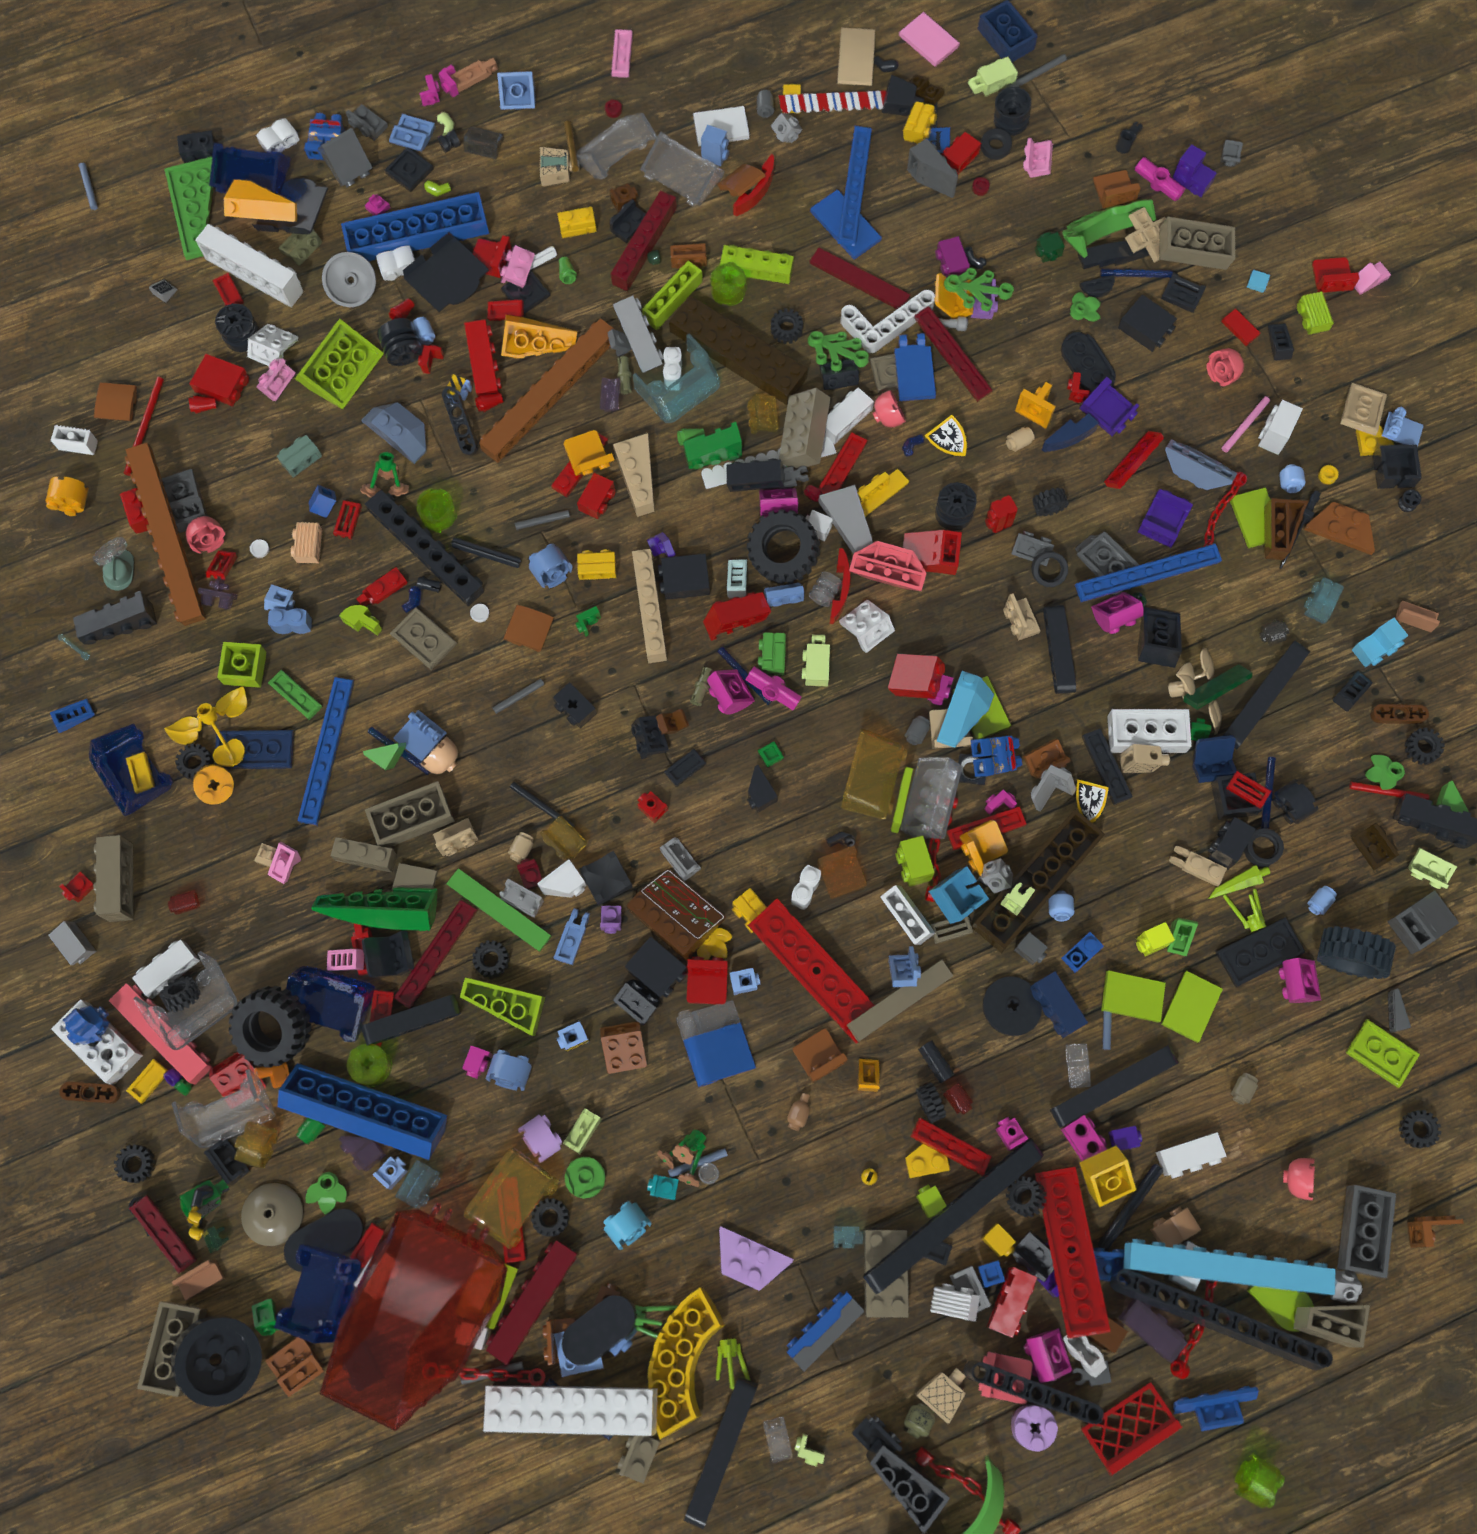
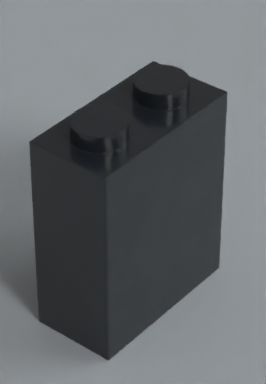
[1118,294,1177,352]
[658,554,710,600]
[624,937,687,1000]

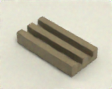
[930,916,973,944]

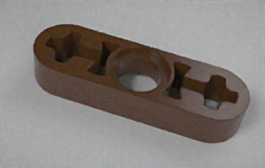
[1370,704,1429,724]
[59,1082,121,1104]

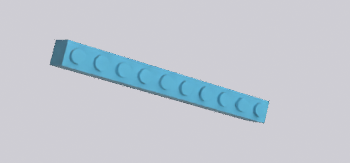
[1124,1239,1335,1295]

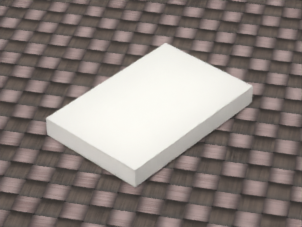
[693,106,749,146]

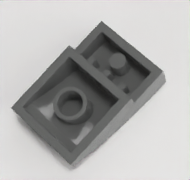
[162,469,208,533]

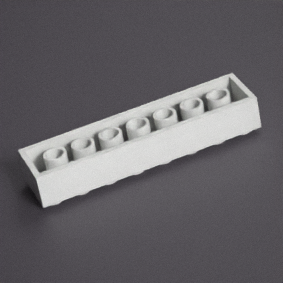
[484,1385,657,1436]

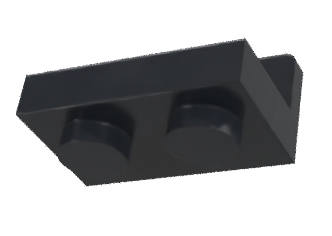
[1012,1230,1054,1282]

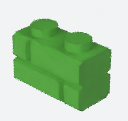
[758,633,786,675]

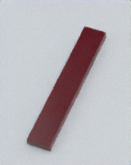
[810,247,910,309]
[914,306,993,402]
[394,899,478,1009]

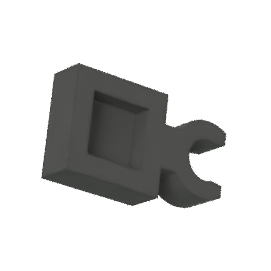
[779,466,809,489]
[1072,1360,1112,1386]

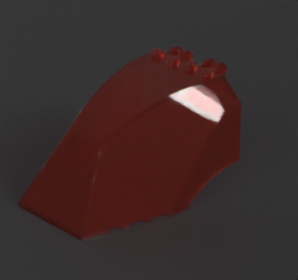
[319,1202,508,1431]

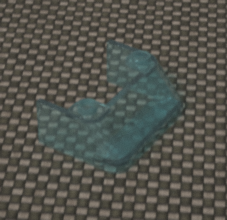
[633,334,720,423]

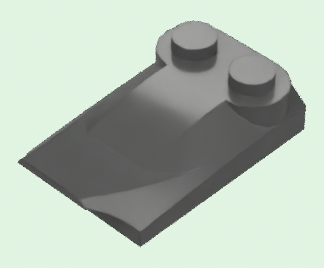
[1075,531,1139,595]

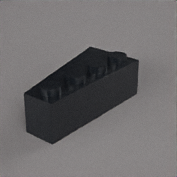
[73,591,157,645]
[1392,793,1477,849]
[866,1437,950,1533]

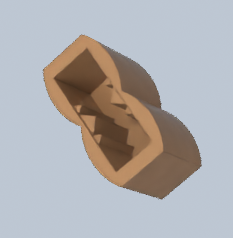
[1150,1206,1201,1248]

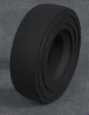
[981,129,1012,160]

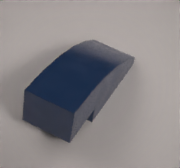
[1042,413,1099,452]

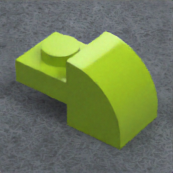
[340,605,382,636]

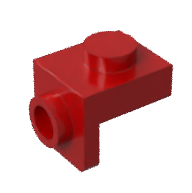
[418,345,444,374]
[1067,372,1090,403]

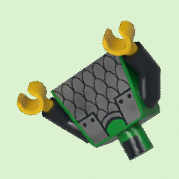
[180,1180,229,1241]

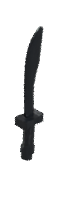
[1279,491,1321,569]

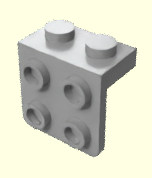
[1031,765,1076,811]

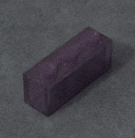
[1118,1299,1187,1363]

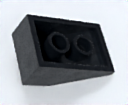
[1138,607,1182,668]

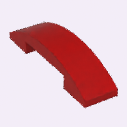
[733,154,774,217]
[830,548,850,624]

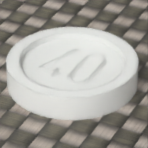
[250,539,269,558]
[470,604,489,622]

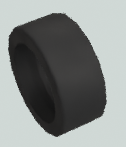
[1031,551,1068,587]
[1244,828,1284,867]

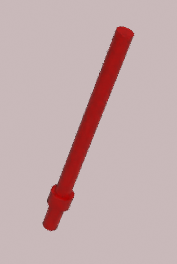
[124,377,164,476]

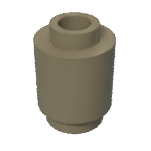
[1231,1073,1258,1105]

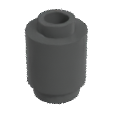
[757,90,774,118]
[905,716,930,745]

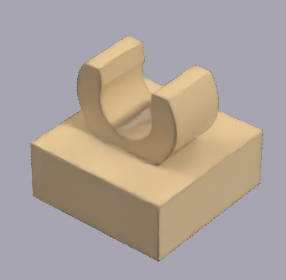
[254,843,277,867]

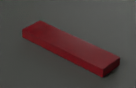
[129,1194,197,1274]

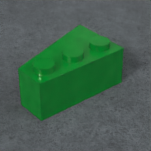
[683,422,742,469]

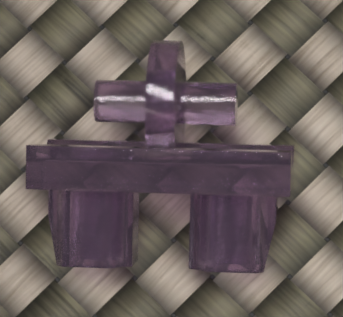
[600,378,620,412]
[198,577,238,609]

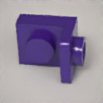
[647,532,675,558]

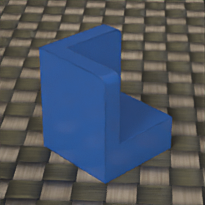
[309,485,336,518]
[978,1261,1005,1288]

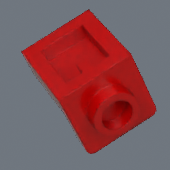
[59,872,94,903]

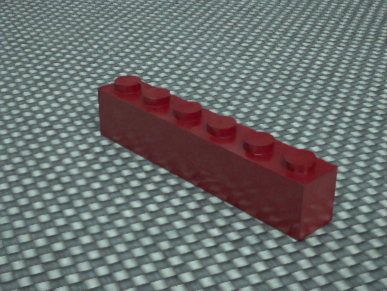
[611,190,677,292]
[486,1240,579,1365]

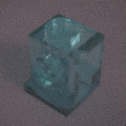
[833,1226,863,1248]

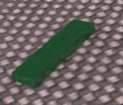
[1183,664,1253,710]

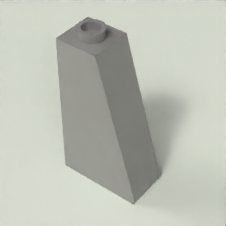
[818,485,873,554]

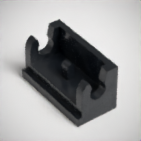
[204,1139,251,1186]

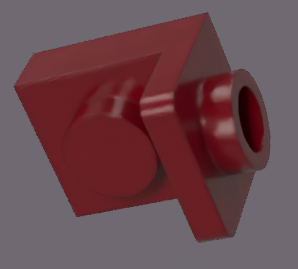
[517,858,542,890]

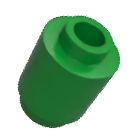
[296,1117,326,1145]

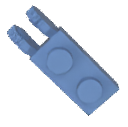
[554,908,590,966]

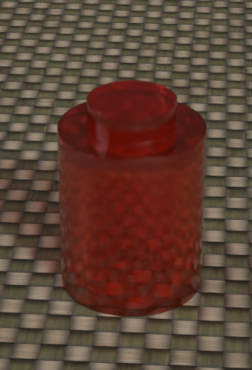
[168,889,200,915]
[943,1082,973,1115]

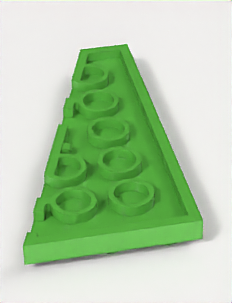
[164,156,217,260]

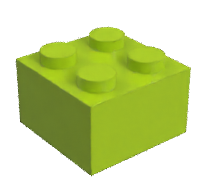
[217,642,267,688]
[895,836,935,887]

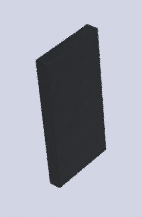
[1216,917,1306,988]

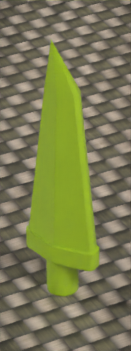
[1208,865,1270,899]

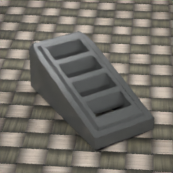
[1388,989,1411,1033]

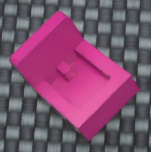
[438,65,459,98]
[420,74,440,106]
[984,790,1017,815]

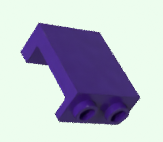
[1079,377,1139,436]
[1138,489,1193,548]

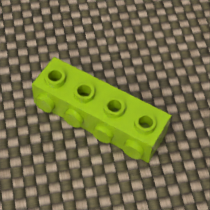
[720,245,794,284]
[642,261,702,330]

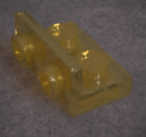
[747,393,779,434]
[540,816,587,860]

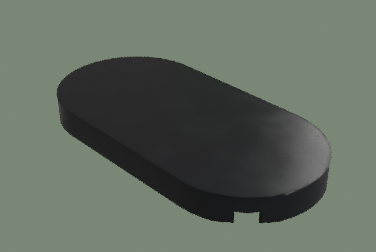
[1061,332,1116,394]
[284,1209,364,1272]
[562,1296,637,1365]

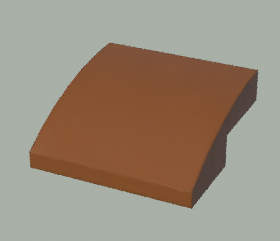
[717,164,765,196]
[94,382,137,421]
[503,605,554,652]
[265,1333,324,1397]

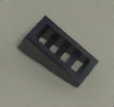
[1268,323,1294,361]
[1333,671,1373,712]

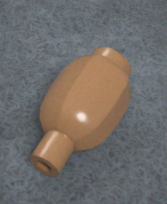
[787,1093,810,1131]

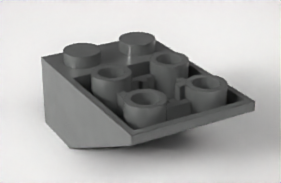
[907,139,958,198]
[1387,890,1459,954]

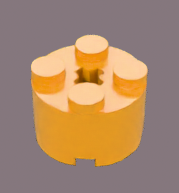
[46,476,88,516]
[193,764,234,804]

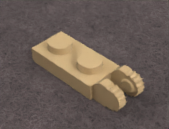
[1169,846,1227,887]

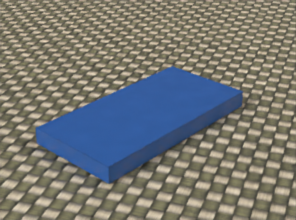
[810,189,882,260]

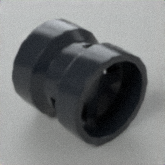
[437,129,461,153]

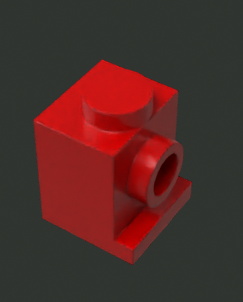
[637,791,668,823]

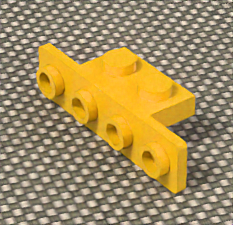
[857,469,909,517]

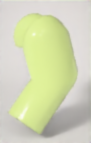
[437,112,454,135]

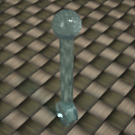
[58,634,90,660]

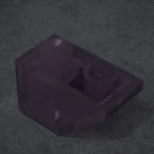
[339,1136,387,1171]

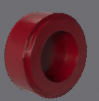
[605,100,622,118]
[972,177,990,196]
[804,485,823,502]

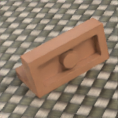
[1395,601,1440,632]
[172,1260,225,1301]

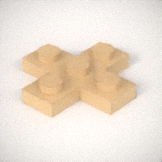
[1125,207,1166,263]

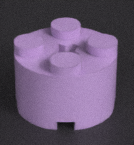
[518,1115,562,1163]
[1011,1404,1058,1451]

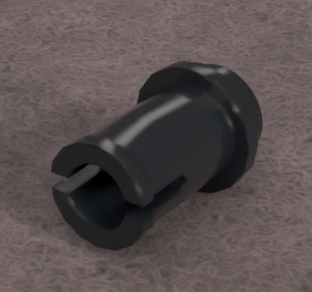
[417,576,442,593]

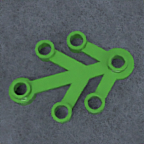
[944,268,1014,311]
[808,331,869,371]

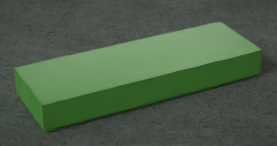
[268,670,322,720]

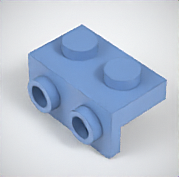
[764,583,804,607]
[889,946,921,987]

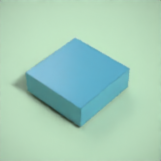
[1247,270,1270,293]

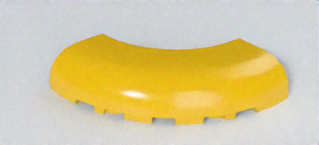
[648,1287,725,1439]

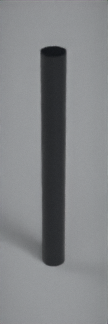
[510,782,576,831]

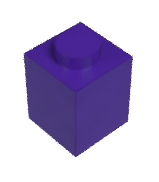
[1108,1126,1142,1151]

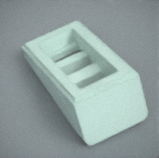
[727,560,747,598]

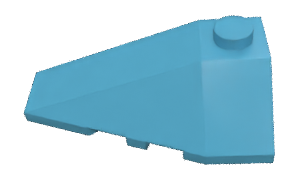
[937,671,994,748]

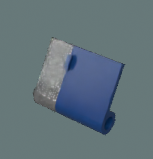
[676,1000,756,1087]

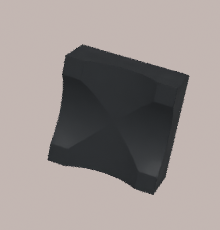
[579,851,633,905]

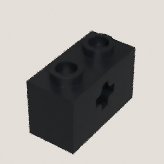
[553,682,597,729]

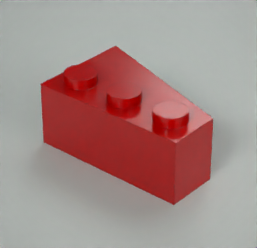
[703,592,771,641]

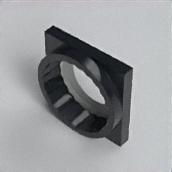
[956,753,988,786]

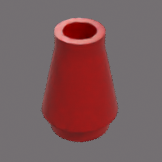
[389,298,415,320]
[475,393,503,412]
[189,396,217,414]

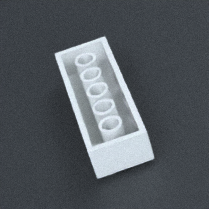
[196,224,304,308]

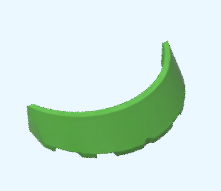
[1063,199,1156,258]
[962,1455,1004,1534]

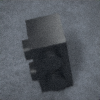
[177,130,218,164]

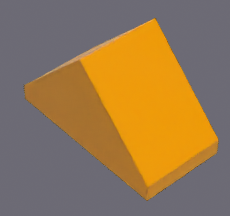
[857,1059,880,1092]

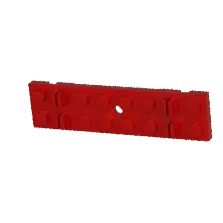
[747,899,875,1044]
[1035,1167,1111,1339]

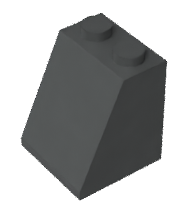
[317,127,372,187]

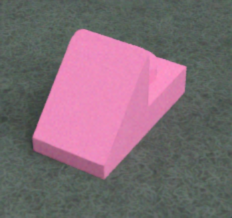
[1354,262,1391,295]
[268,842,301,884]

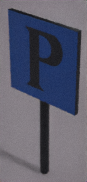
[925,102,950,154]

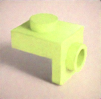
[795,1433,825,1466]

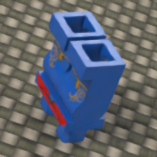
[304,113,345,160]
[970,736,1022,777]

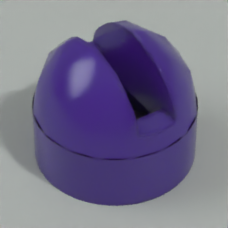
[163,1068,182,1086]

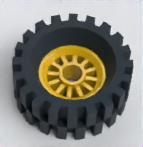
[1317,927,1396,979]

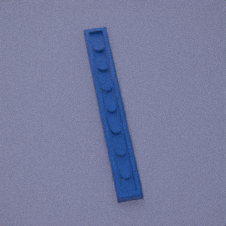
[837,126,872,246]
[1075,544,1222,602]
[297,677,354,826]

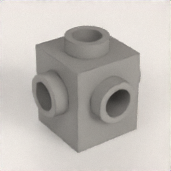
[771,113,802,143]
[981,858,1013,893]
[1330,1270,1362,1303]

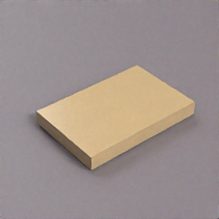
[1340,383,1387,436]

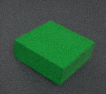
[758,741,784,768]

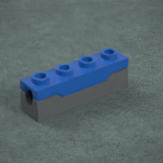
[786,1292,864,1371]

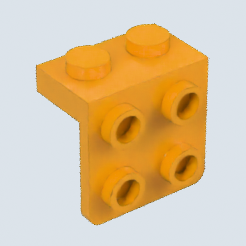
[934,273,974,319]
[563,430,614,476]
[959,820,1008,877]

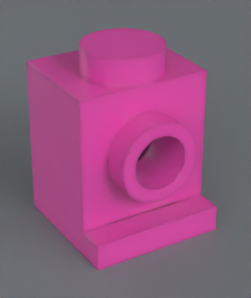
[928,675,953,705]
[462,1046,493,1079]
[995,1117,1028,1151]

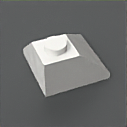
[537,860,587,898]

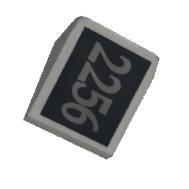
[149,280,177,303]

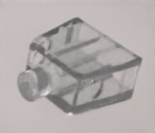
[763,1416,793,1463]

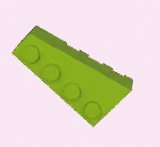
[460,978,545,1036]

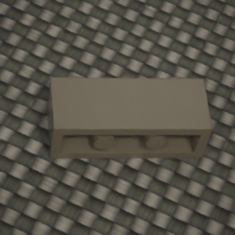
[331,837,397,872]

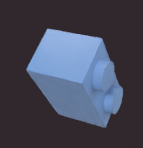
[701,125,729,166]

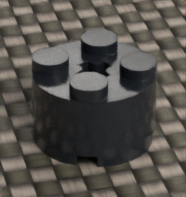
[1272,779,1318,825]

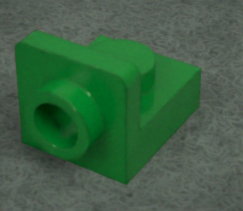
[575,606,601,637]
[252,1298,282,1336]

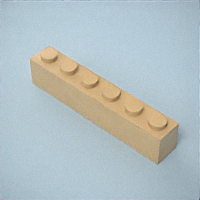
[632,549,667,663]

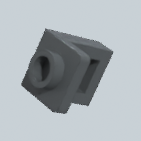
[1220,140,1243,167]
[608,329,632,357]

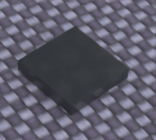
[384,147,434,192]
[501,270,550,315]

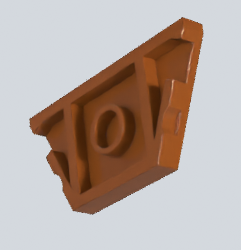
[1304,502,1375,555]

